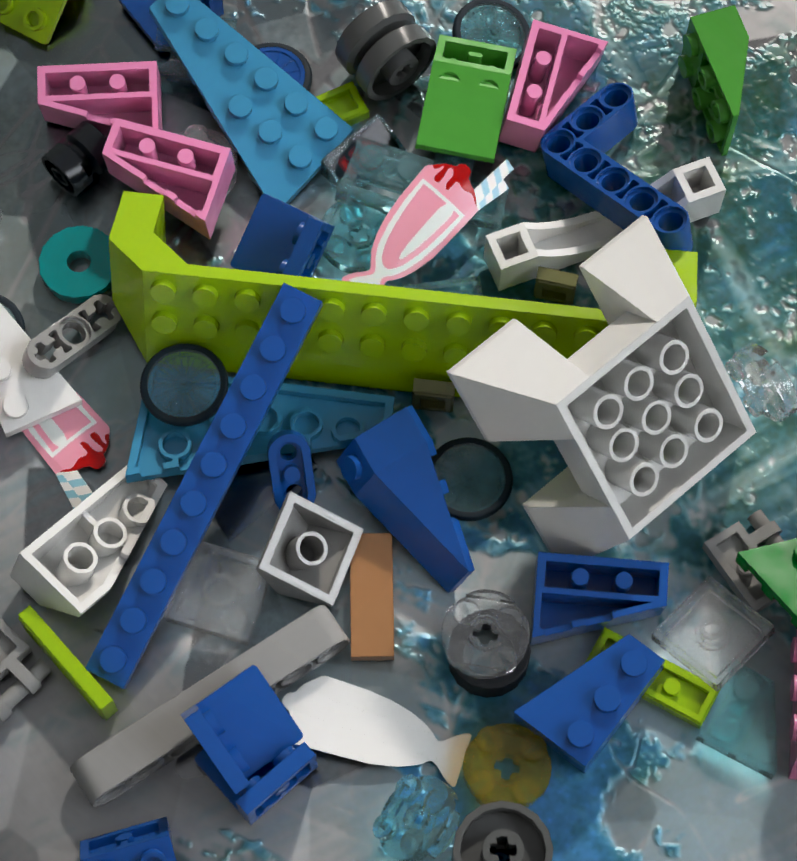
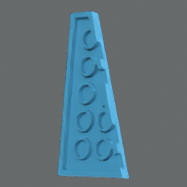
[149,0,354,204]
[125,367,395,483]

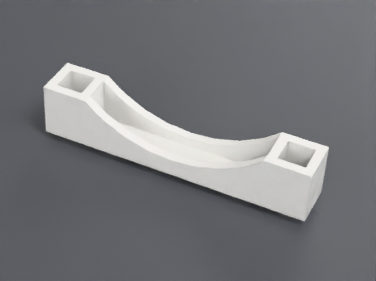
[484,157,726,291]

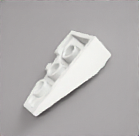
[10,465,168,617]

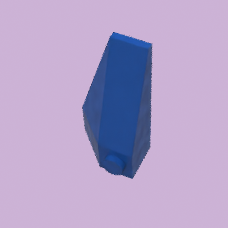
[336,406,475,593]

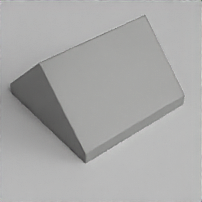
[256,491,364,607]

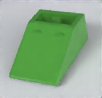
[678,5,749,156]
[415,34,517,163]

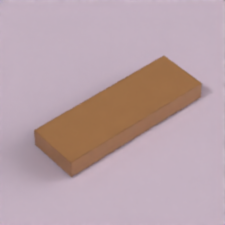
[350,533,394,661]

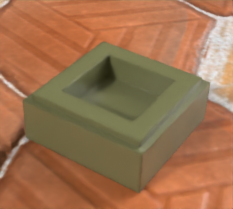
[533,266,579,305]
[412,378,455,413]

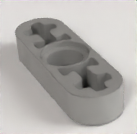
[22,294,121,379]

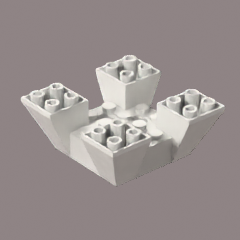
[447,215,756,556]

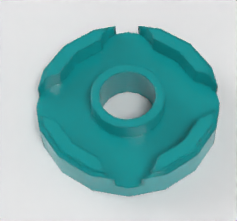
[39,225,112,304]

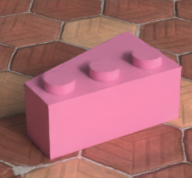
[498,19,608,152]
[37,61,163,137]
[102,117,235,240]

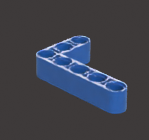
[540,82,693,252]

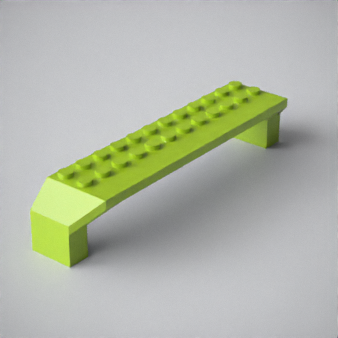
[109,191,698,398]

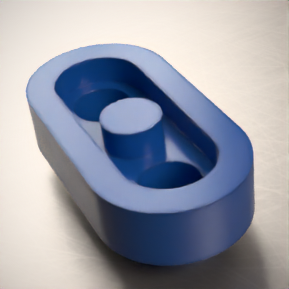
[267,430,316,509]

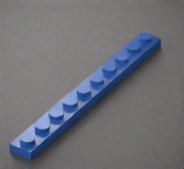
[85,283,323,689]

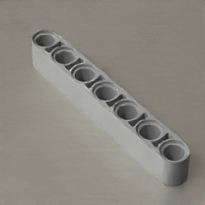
[70,605,350,807]

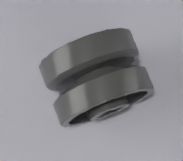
[335,0,436,101]
[451,800,554,861]

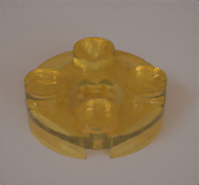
[463,723,552,807]

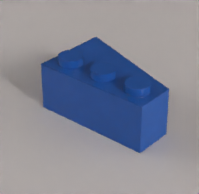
[530,552,669,646]
[513,634,665,773]

